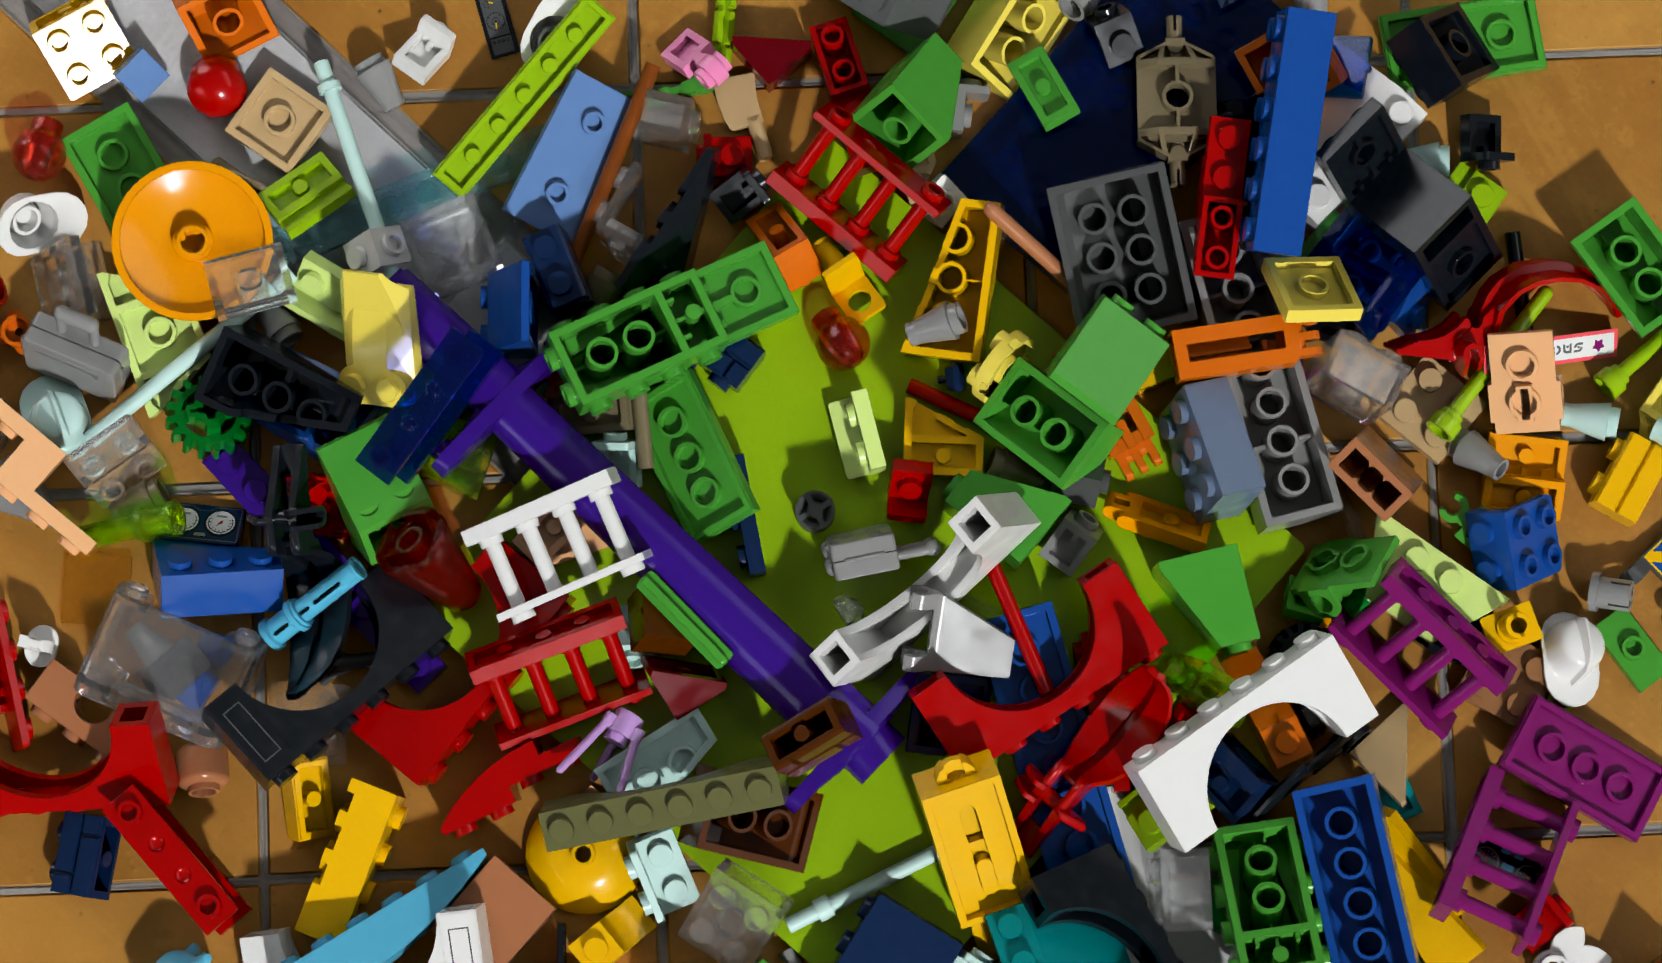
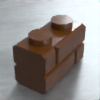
[761,696,863,778]

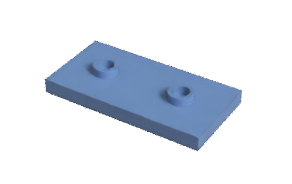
[501,69,631,243]

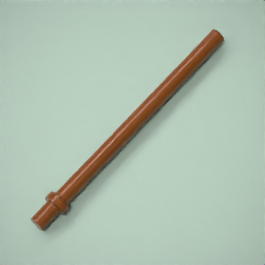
[572,62,661,265]

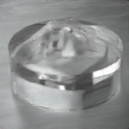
[832,592,865,626]

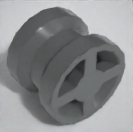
[795,490,835,533]

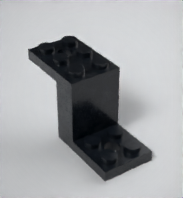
[1316,97,1503,312]

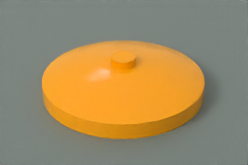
[111,161,273,321]

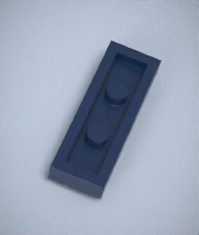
[733,453,766,578]

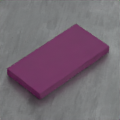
[1496,694,1662,843]

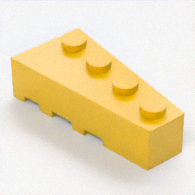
[900,198,1005,364]
[294,777,408,939]

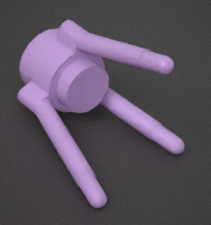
[556,707,645,792]

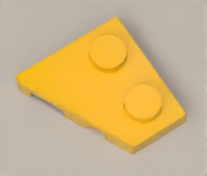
[903,397,984,477]

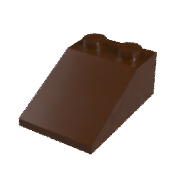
[678,763,823,873]

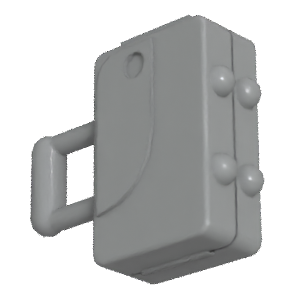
[21,305,131,403]
[821,523,941,581]

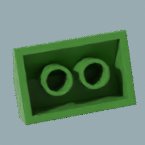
[1569,196,1662,339]
[972,356,1124,490]

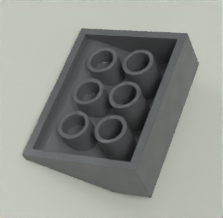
[1046,161,1198,328]

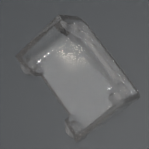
[74,580,269,748]

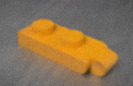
[1102,491,1212,553]

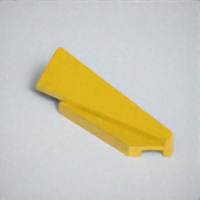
[1383,806,1487,963]

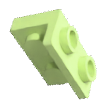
[281,250,344,341]
[828,388,887,480]

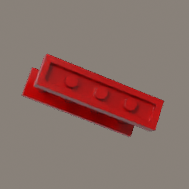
[765,101,952,283]
[464,596,653,751]
[102,784,253,936]

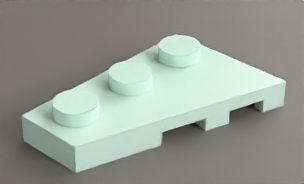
[593,708,718,838]

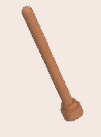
[983,201,1068,289]

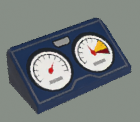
[159,502,246,546]

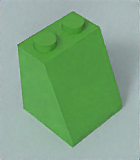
[852,32,963,169]
[1045,293,1170,426]
[942,470,1072,571]
[1151,543,1261,658]

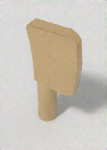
[714,73,774,162]

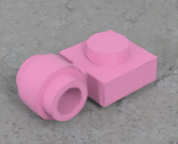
[660,28,732,90]

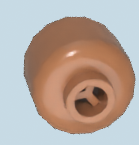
[176,735,229,798]

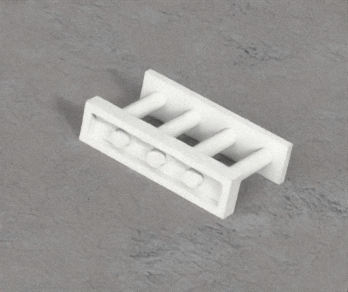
[460,466,654,625]

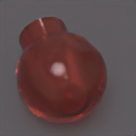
[11,116,66,182]
[810,306,870,371]

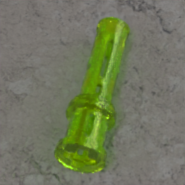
[77,500,186,547]

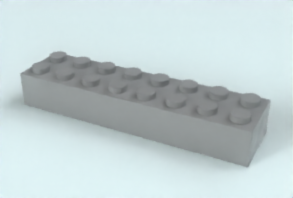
[1178,205,1344,535]

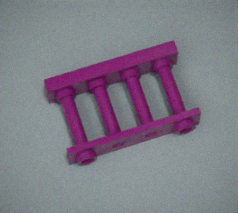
[1327,557,1517,740]
[1428,764,1581,956]

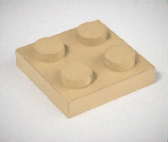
[224,67,332,174]
[1375,357,1488,466]

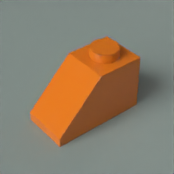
[745,201,824,292]

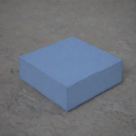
[112,46,170,103]

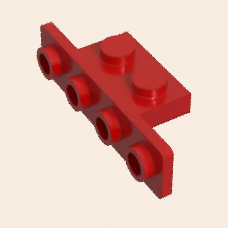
[0,599,33,752]

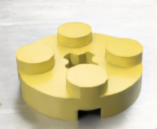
[966,330,1034,404]

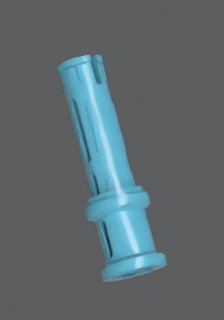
[258,557,368,651]

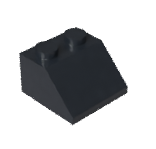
[1386,2,1500,109]

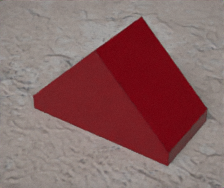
[732,36,811,93]
[640,654,728,720]

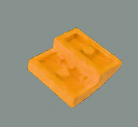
[1480,430,1569,522]

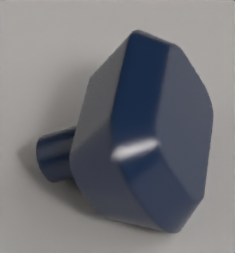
[937,361,966,393]

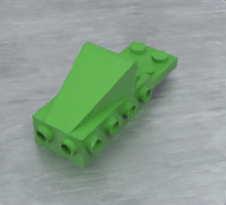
[542,240,800,416]
[1205,816,1331,963]

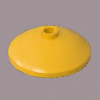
[525,794,643,915]

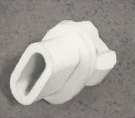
[17,625,59,667]

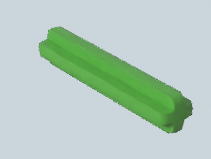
[636,570,734,669]

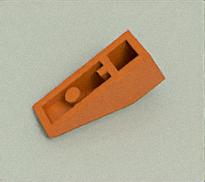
[1220,646,1313,771]

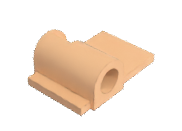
[1487,329,1565,434]

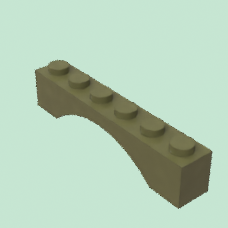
[538,756,790,852]

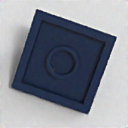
[1207,732,1280,825]

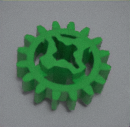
[165,375,252,460]

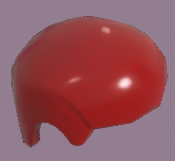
[186,53,247,118]

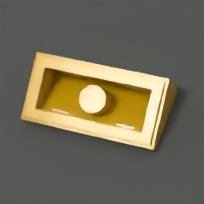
[282,755,336,842]

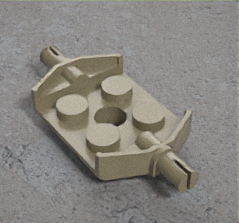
[1135,15,1217,188]

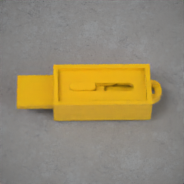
[911,749,1031,960]

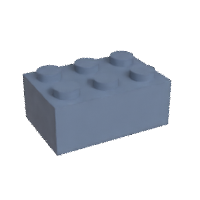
[1159,376,1267,525]

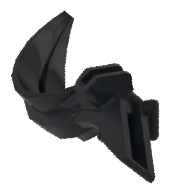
[246,443,352,700]

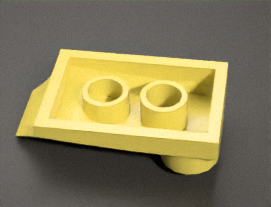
[339,269,426,408]

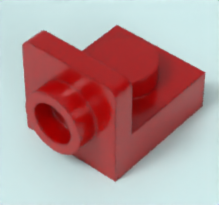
[696,133,752,179]
[886,458,934,524]
[1513,893,1574,954]

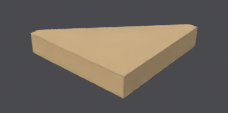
[1350,703,1409,808]

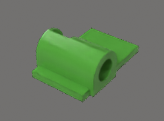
[1289,535,1400,618]

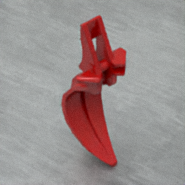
[1383,258,1622,377]
[1014,664,1173,858]

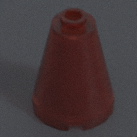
[375,507,481,612]

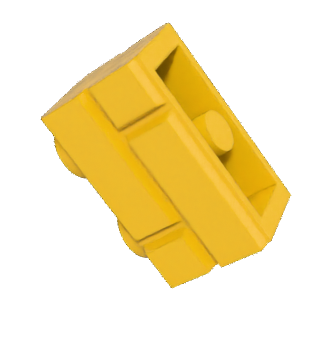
[1586,432,1662,527]

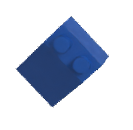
[480,260,539,359]

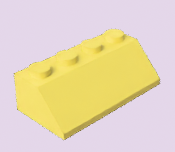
[947,0,1069,105]

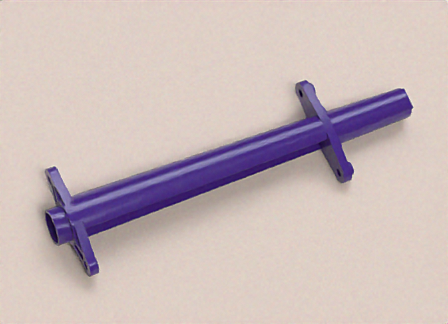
[389,268,916,814]

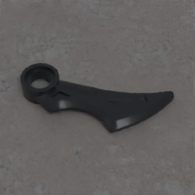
[1250,724,1373,822]

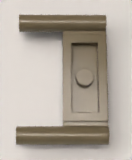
[544,393,654,469]

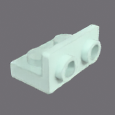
[623,827,702,924]

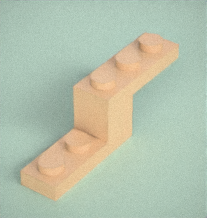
[0,399,98,556]

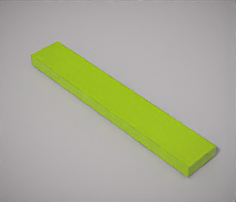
[432,0,616,199]

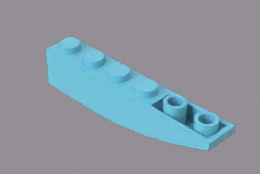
[281,848,487,963]

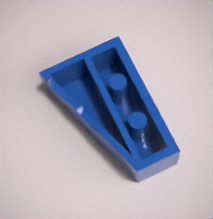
[152,538,284,619]

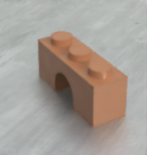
[24,658,118,761]

